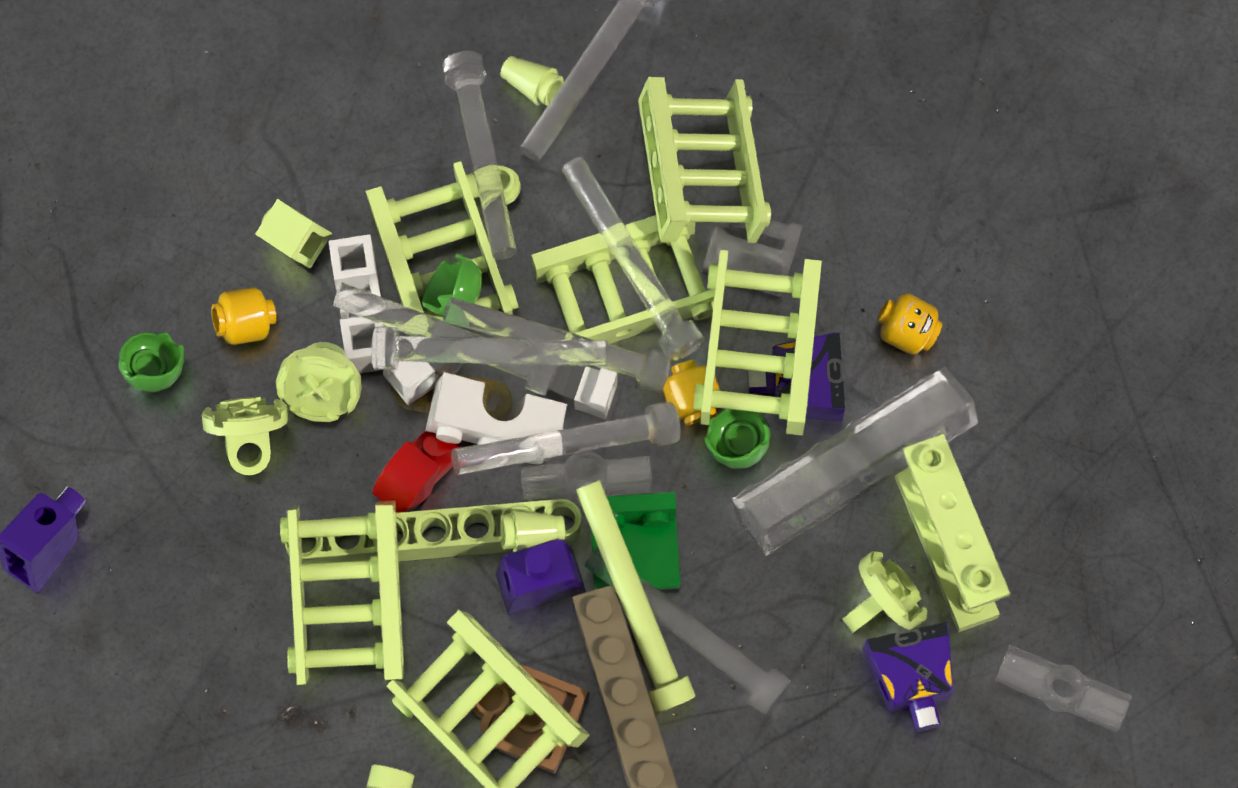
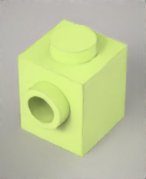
[255,199,333,268]

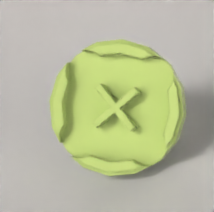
[276,342,362,422]
[202,397,288,475]
[842,551,927,633]

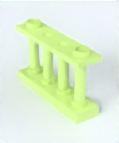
[638,77,771,243]
[366,161,518,349]
[531,215,715,359]
[693,250,822,435]
[895,434,1010,632]
[280,501,404,685]
[387,610,590,788]

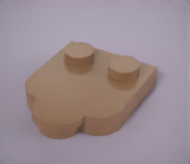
[472,665,589,774]

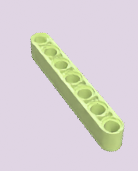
[285,499,582,564]

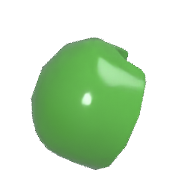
[422,254,482,318]
[119,332,184,392]
[704,409,771,469]

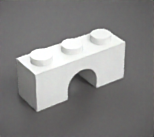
[329,234,389,373]
[425,372,567,464]

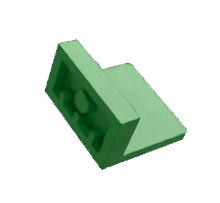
[591,492,680,593]

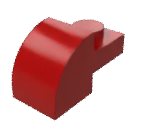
[372,431,463,513]

